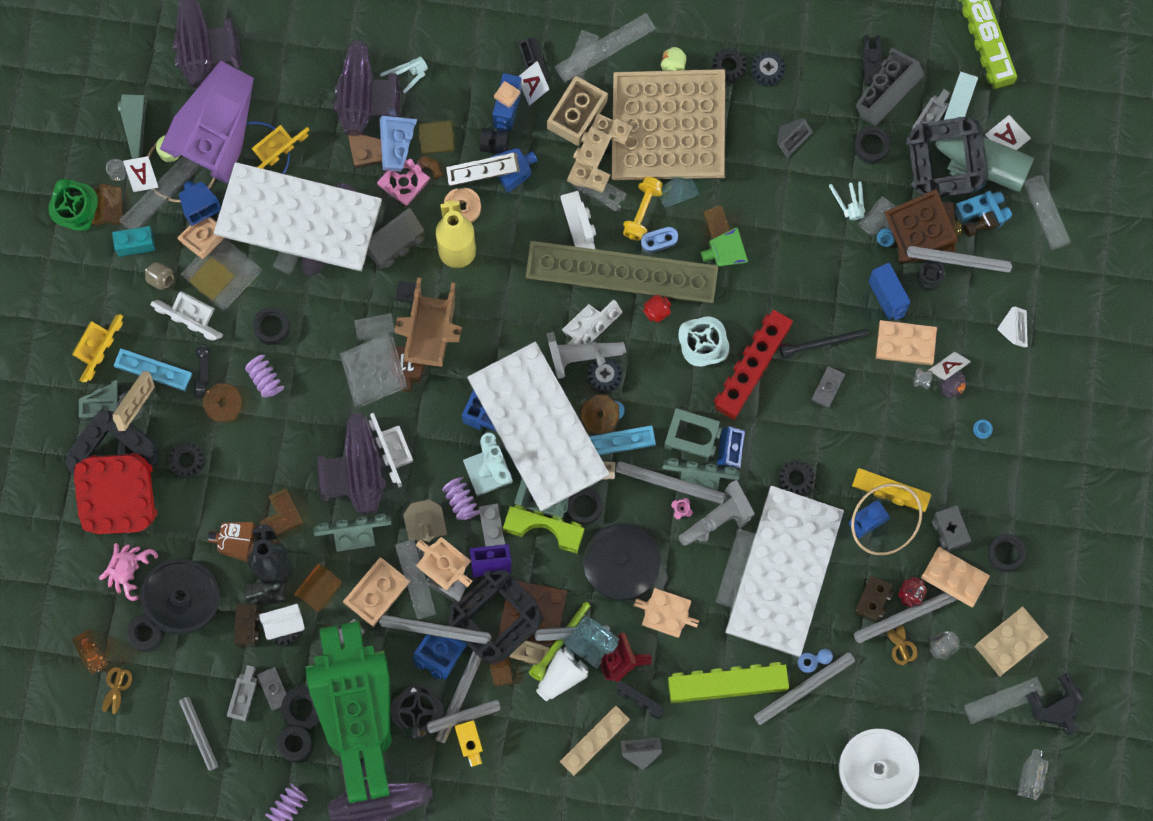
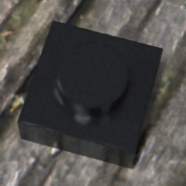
[395,281,417,304]

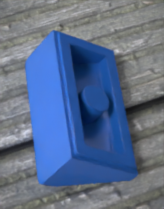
[717,427,745,468]

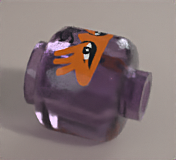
[939,371,967,399]

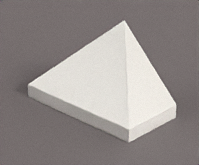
[998,307,1028,348]

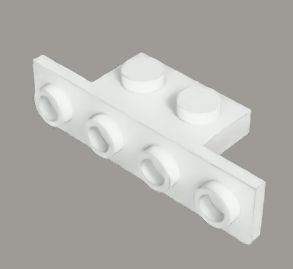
[561,191,596,249]
[150,292,223,341]
[562,300,622,345]
[369,413,413,487]

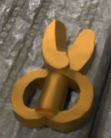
[886,625,918,666]
[102,667,133,714]

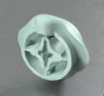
[679,317,729,367]

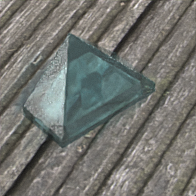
[659,177,699,208]

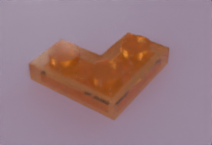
[259,488,303,536]

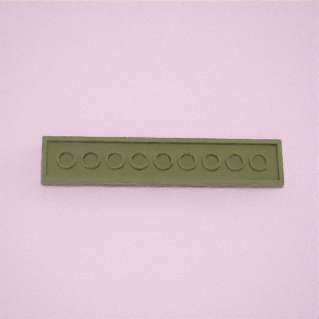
[526,241,718,304]

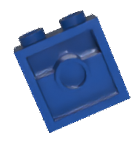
[412,634,467,680]

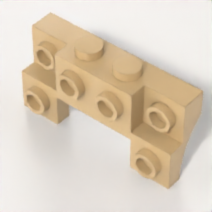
[567,113,633,193]

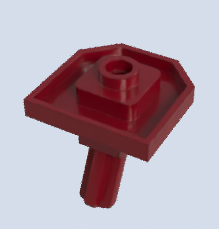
[600,632,652,682]

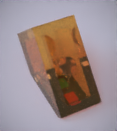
[72,629,109,675]

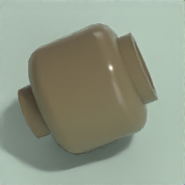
[145,262,174,290]

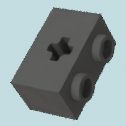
[932,505,971,552]

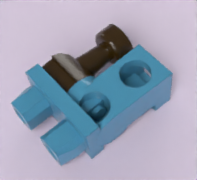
[954,191,1012,238]

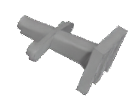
[546,332,626,379]
[679,480,755,546]

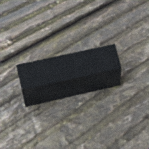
[518,37,549,83]

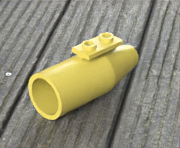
[436,200,476,268]

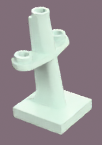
[463,433,513,496]

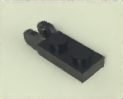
[863,35,883,86]
[615,680,665,719]

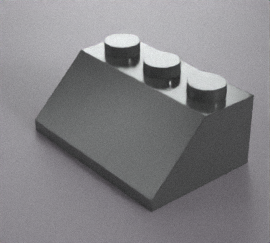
[367,208,425,270]

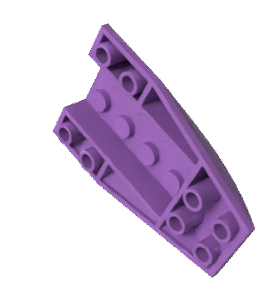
[160,61,254,184]

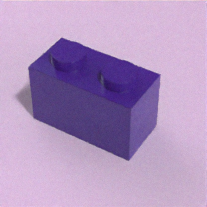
[470,544,511,577]

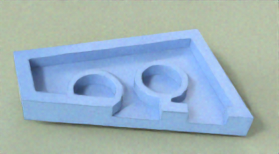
[380,116,417,172]

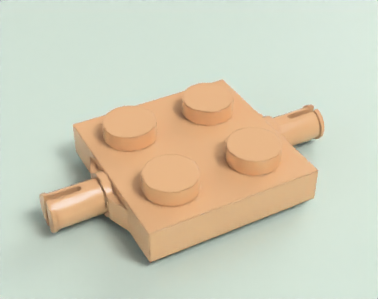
[415,537,472,591]
[634,588,699,638]

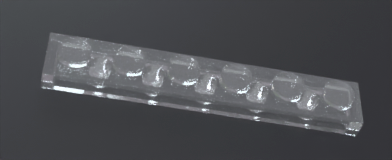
[555,13,656,83]
[119,156,201,229]

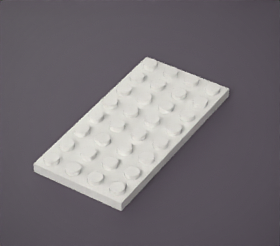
[214,162,382,272]
[467,342,609,511]
[725,486,844,657]

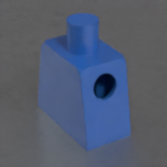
[490,148,537,193]
[179,181,221,227]
[849,500,890,539]

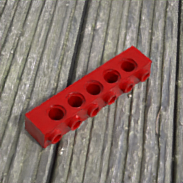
[714,310,793,421]

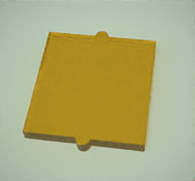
[418,121,455,154]
[189,257,235,301]

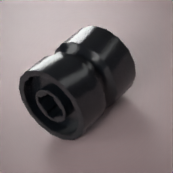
[480,128,509,154]
[917,260,945,291]

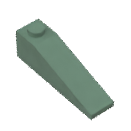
[118,94,147,159]

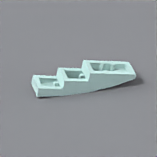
[935,71,978,146]

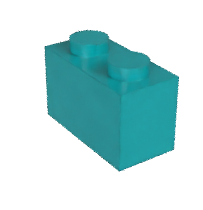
[112,226,156,257]

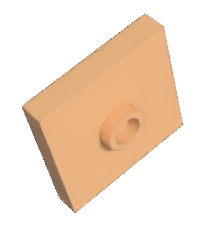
[177,217,225,260]

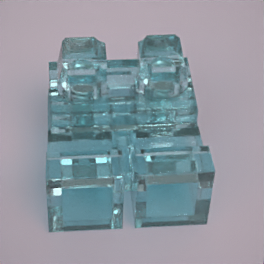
[563,617,619,668]

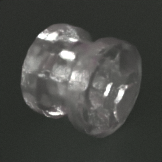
[106,159,127,181]
[913,368,932,390]

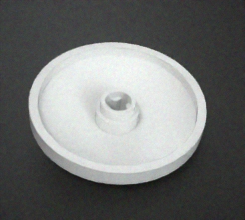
[839,729,919,809]

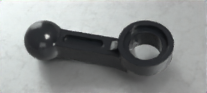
[194,345,211,399]

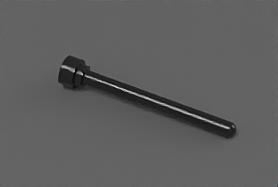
[780,329,870,359]

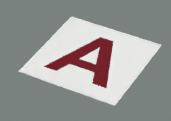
[519,61,549,106]
[985,115,1031,150]
[123,156,159,192]
[928,352,971,380]

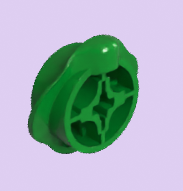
[48,179,98,231]

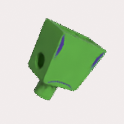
[701,228,748,267]

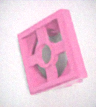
[377,159,430,207]

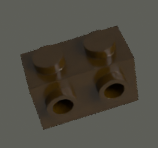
[854,575,894,623]
[234,604,261,647]

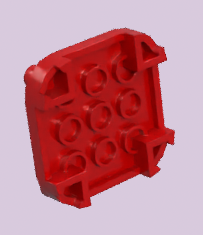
[74,453,157,534]

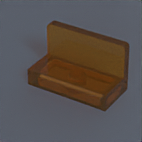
[92,184,122,226]
[295,564,342,612]

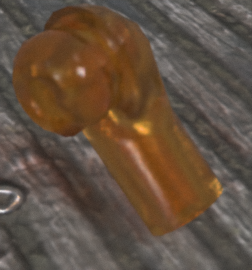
[417,156,443,179]

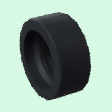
[854,126,891,164]
[253,307,290,345]
[567,487,603,526]
[987,534,1026,572]

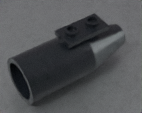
[247,525,293,584]

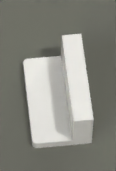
[259,604,305,640]

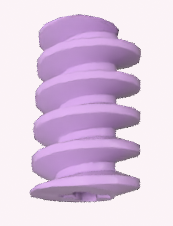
[245,355,284,398]
[443,477,480,520]
[265,783,308,821]

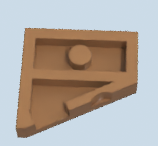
[348,132,382,168]

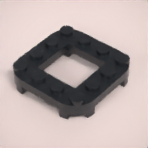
[906,117,988,197]
[65,411,159,476]
[448,570,544,665]

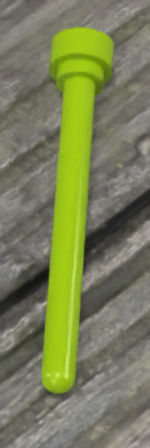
[529,602,590,681]

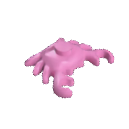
[99,543,158,601]

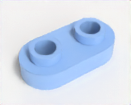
[641,227,678,253]

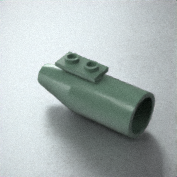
[936,137,1034,192]

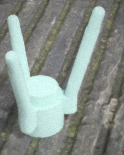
[380,57,428,93]
[829,181,865,221]

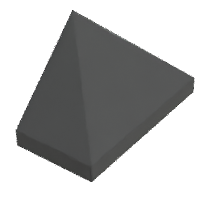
[777,118,813,157]
[621,738,662,770]

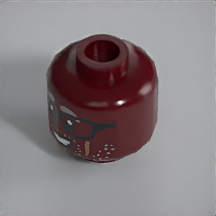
[898,577,927,608]

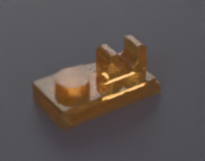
[490,658,513,687]

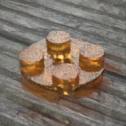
[203,383,242,422]
[581,395,619,434]

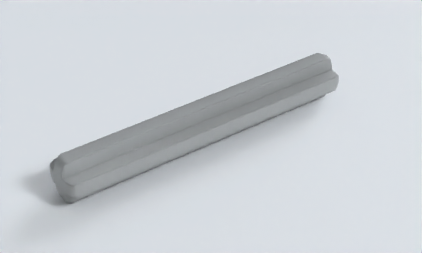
[535,625,610,641]
[179,697,218,771]
[426,700,501,733]

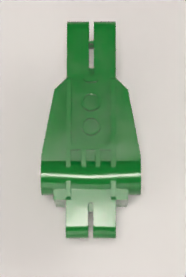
[305,621,393,803]

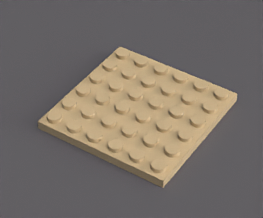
[612,69,725,180]

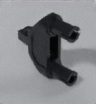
[1025,672,1083,735]

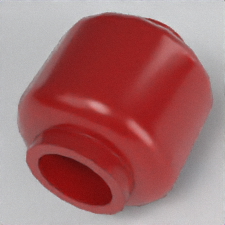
[643,294,672,322]

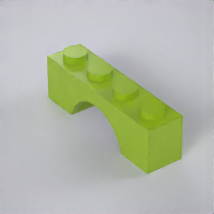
[503,505,584,554]

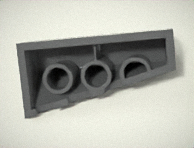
[856,48,924,126]

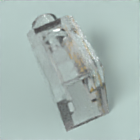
[1017,749,1048,800]

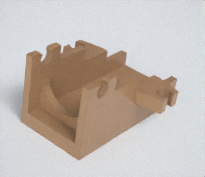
[395,278,462,367]

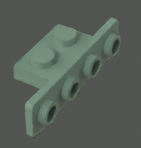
[663,458,740,491]
[314,514,391,552]

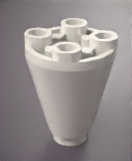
[536,647,589,701]

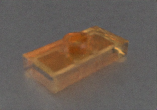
[703,205,730,239]

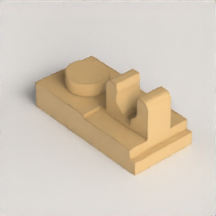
[509,641,550,665]

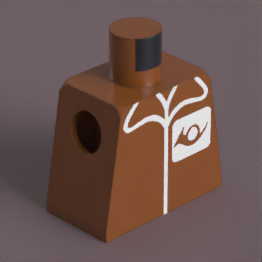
[208,522,255,562]

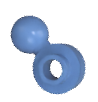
[798,649,833,673]

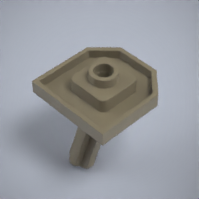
[403,499,447,543]

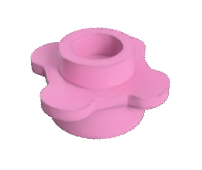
[671,498,693,519]

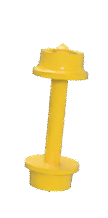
[623,177,663,241]

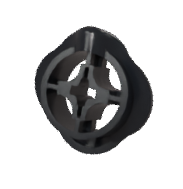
[390,684,444,739]

